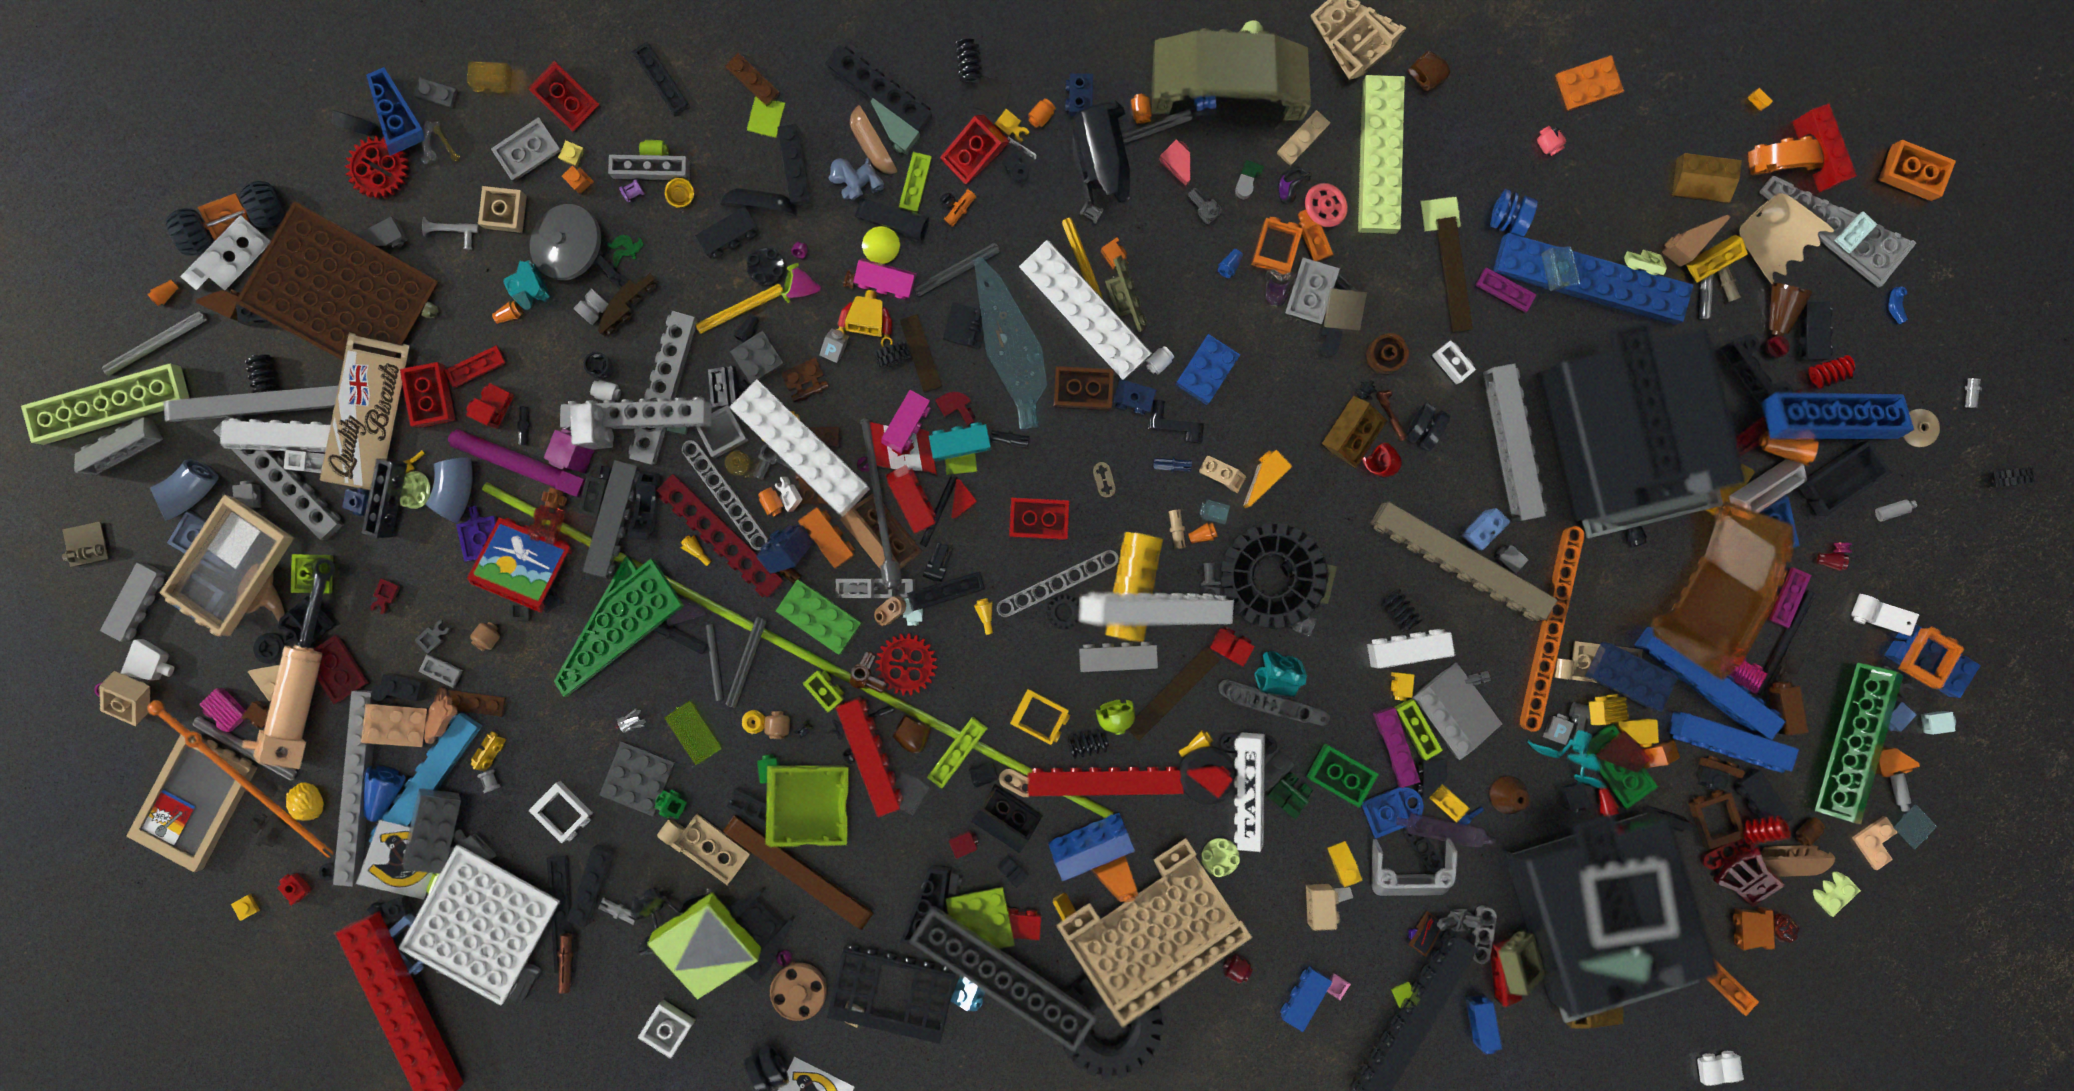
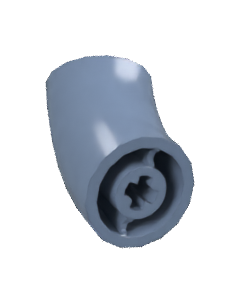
[426,457,473,523]
[150,459,219,521]

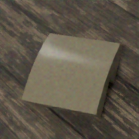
[1324,288,1367,330]

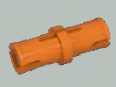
[944,189,977,227]

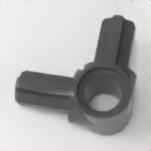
[1188,188,1223,224]
[753,444,793,480]
[1437,909,1485,931]

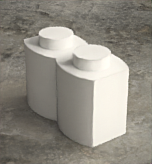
[1697,1051,1744,1085]

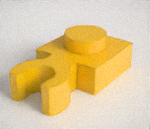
[994,109,1029,143]

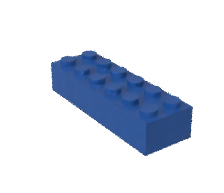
[1667,711,1799,773]

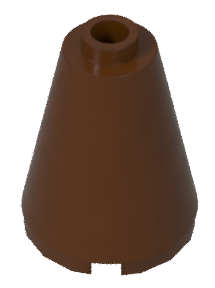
[1769,282,1812,337]
[1489,776,1530,814]

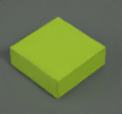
[1391,982,1413,1008]

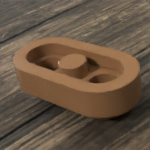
[874,596,906,626]

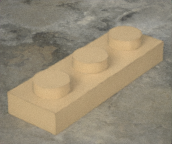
[1277,110,1330,166]

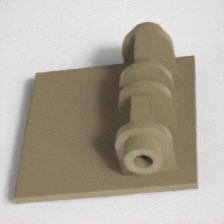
[62,521,108,567]

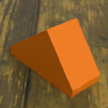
[1637,739,1680,769]

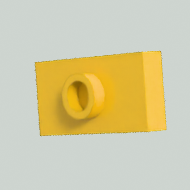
[1429,784,1470,823]

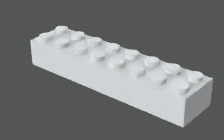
[1019,240,1153,380]
[730,380,870,516]
[1080,593,1234,625]

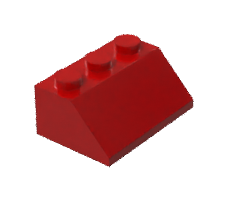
[1490,938,1522,1007]

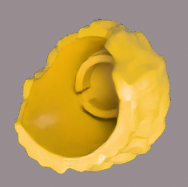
[286,782,324,821]

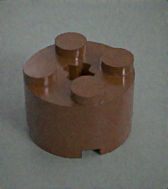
[1366,333,1409,374]

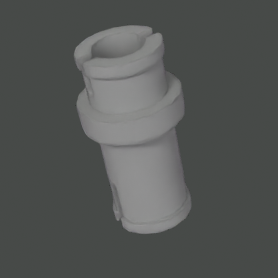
[1965,378,1982,408]

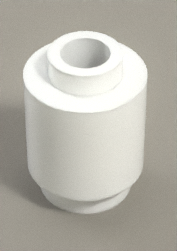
[1146,346,1174,374]
[590,380,621,401]

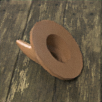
[236,562,285,622]

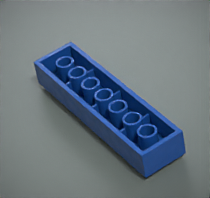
[1761,393,1914,439]
[1634,626,1785,740]

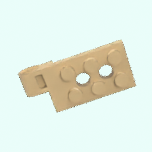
[1553,641,1643,683]
[657,814,751,885]

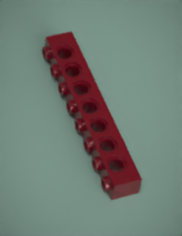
[656,474,786,597]

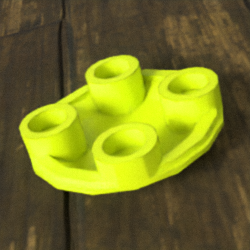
[862,226,900,264]

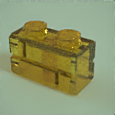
[467,61,512,93]

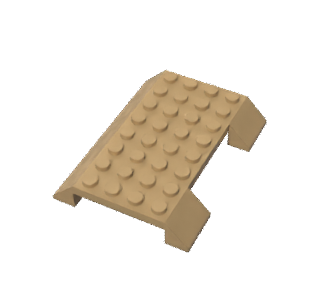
[1057,838,1252,1027]

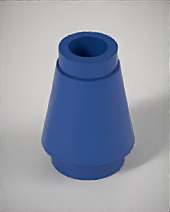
[1217,249,1243,278]

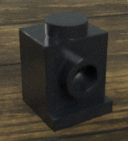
[1698,766,1731,791]

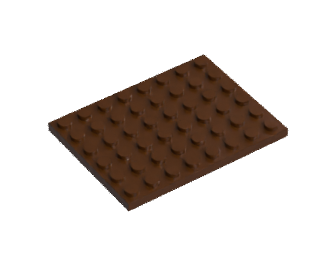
[235,201,438,361]

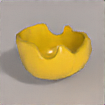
[665,178,694,208]

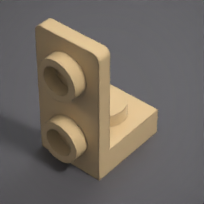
[1199,456,1246,493]

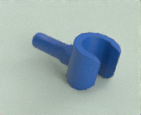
[1459,807,1484,824]

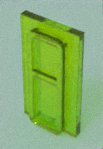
[664,701,722,765]

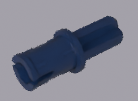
[1153,457,1192,472]

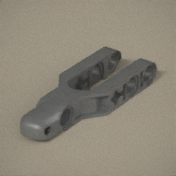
[1218,680,1330,726]

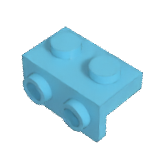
[950,976,985,1011]

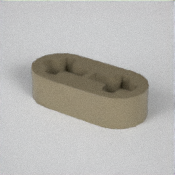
[1093,462,1115,498]

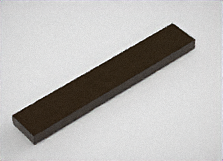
[1436,216,1473,333]
[1127,646,1220,741]

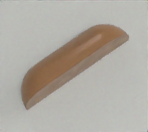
[850,105,898,174]
[1756,845,1835,877]

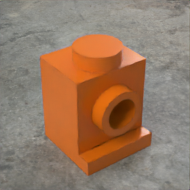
[562,165,594,194]
[1101,238,1128,270]

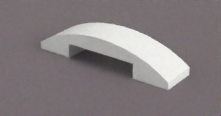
[284,450,325,473]

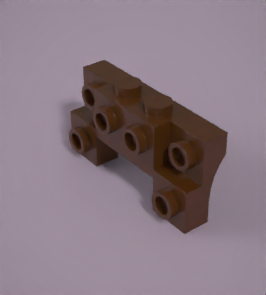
[796,427,840,504]

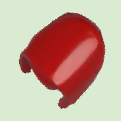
[1362,442,1402,478]

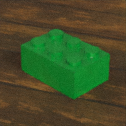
[1306,743,1379,808]

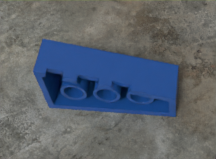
[366,67,425,156]

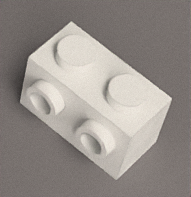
[1431,340,1476,384]

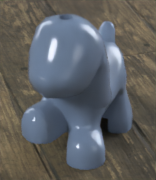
[828,158,884,201]

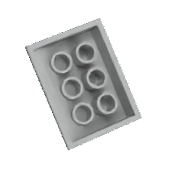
[1411,662,1502,760]

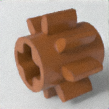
[541,488,567,510]

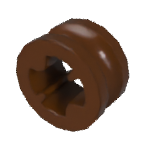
[843,271,855,290]

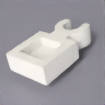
[775,477,803,512]

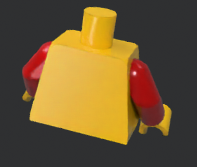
[836,290,893,346]

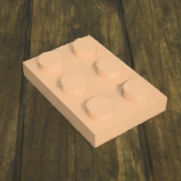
[361,704,427,747]

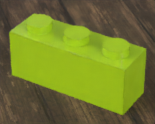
[1394,699,1443,760]

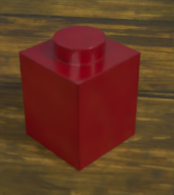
[949,830,980,859]

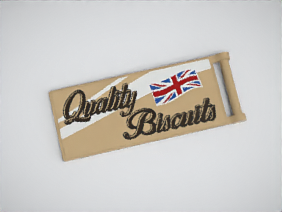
[320,332,410,490]

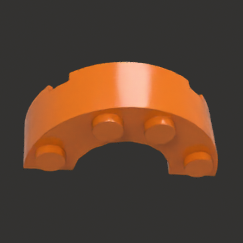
[1748,136,1824,175]

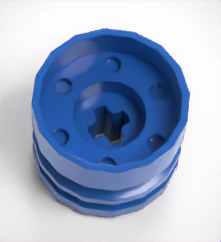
[1490,189,1538,237]

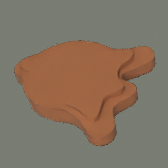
[424,687,457,744]

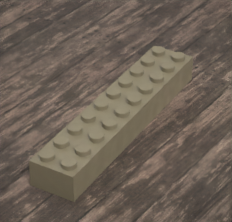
[1370,502,1557,621]

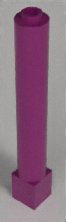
[448,429,586,498]

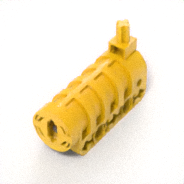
[1105,532,1163,642]

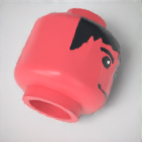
[1537,126,1566,156]

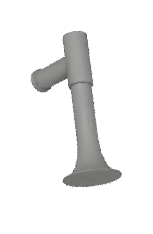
[422,217,479,250]

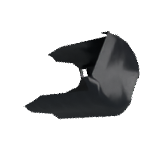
[1071,100,1130,205]

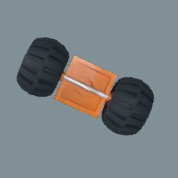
[166,181,285,256]

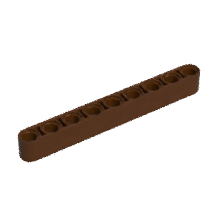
[723,815,874,930]

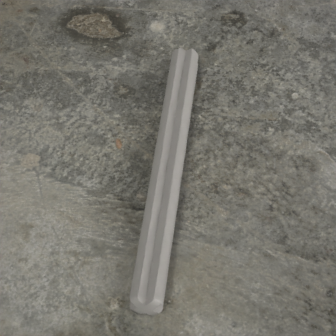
[102,311,207,375]
[193,717,297,780]

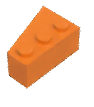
[798,507,855,569]

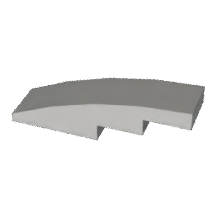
[836,579,916,598]

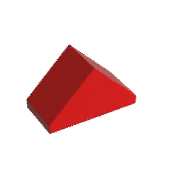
[952,479,977,519]

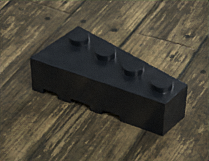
[900,865,952,945]

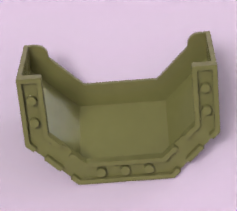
[1151,28,1311,121]

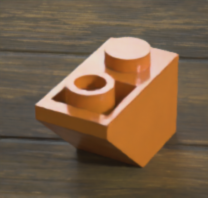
[1876,747,1920,777]

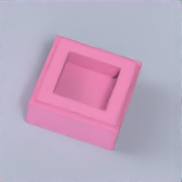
[1327,973,1351,1001]

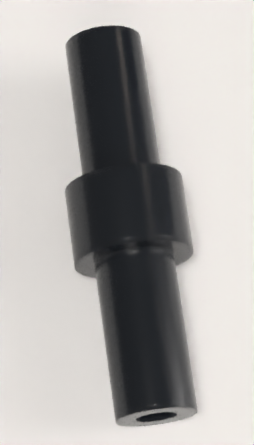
[517,406,529,445]

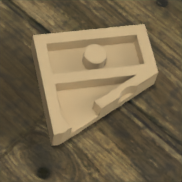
[248,665,280,702]

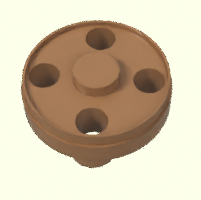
[770,962,827,1021]

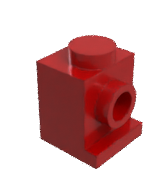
[277,873,313,906]

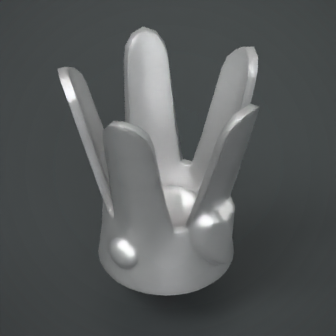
[616,709,646,733]

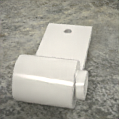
[1851,594,1919,636]

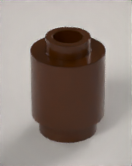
[1795,817,1826,846]

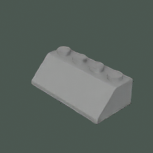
[74,417,163,475]

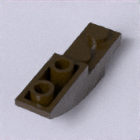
[598,273,658,336]

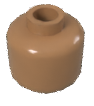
[470,622,500,652]
[764,711,790,739]

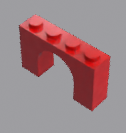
[1793,104,1857,192]

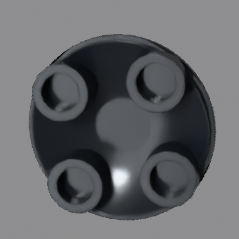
[747,248,785,285]

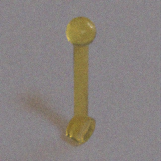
[433,126,459,161]

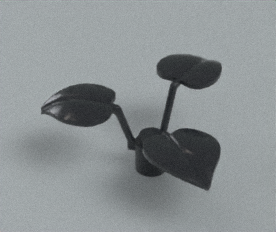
[631,888,710,956]

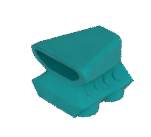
[504,260,550,310]
[1254,651,1307,697]

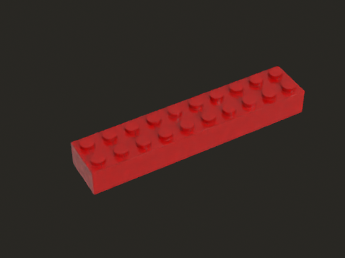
[335,912,464,1091]

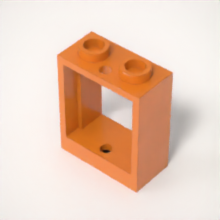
[1251,217,1303,276]
[1898,627,1964,689]

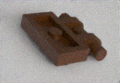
[781,357,829,402]

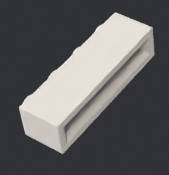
[1729,459,1807,518]

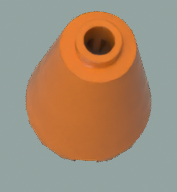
[1759,431,1819,466]

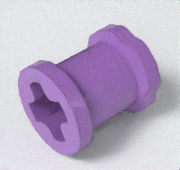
[619,179,645,203]

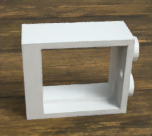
[529,781,593,843]

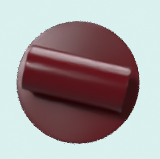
[1764,336,1789,358]

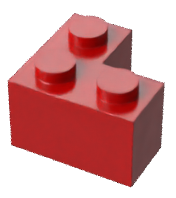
[466,383,515,429]

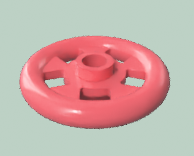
[1305,183,1347,227]

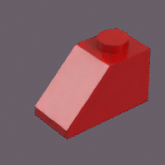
[1186,766,1233,798]

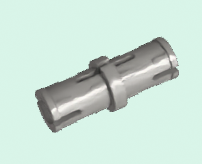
[598,898,636,925]

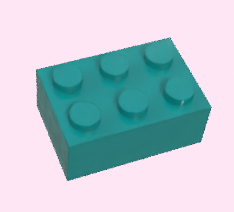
[929,422,991,461]

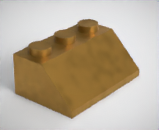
[1672,153,1742,203]
[1322,396,1387,468]

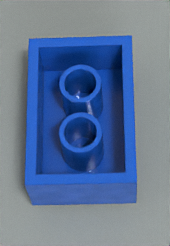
[1175,334,1240,405]

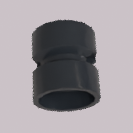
[583,352,614,379]

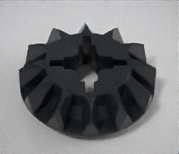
[253,633,284,664]

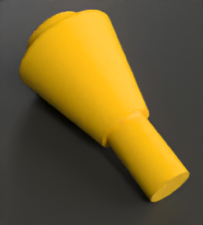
[680,535,711,566]
[974,598,993,635]
[1179,730,1213,758]

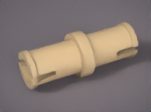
[1169,510,1186,549]

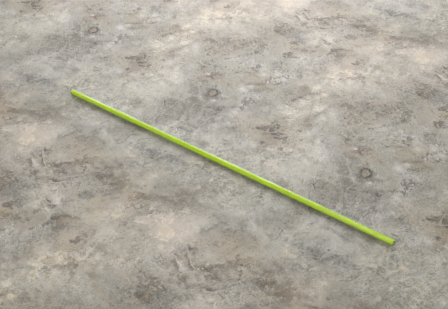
[482,482,1114,818]

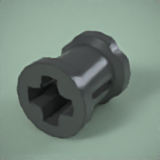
[1080,200,1104,224]

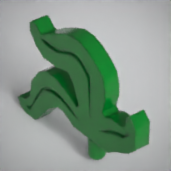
[607,235,644,268]

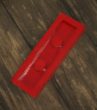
[444,345,506,388]

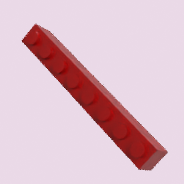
[1027,767,1183,796]

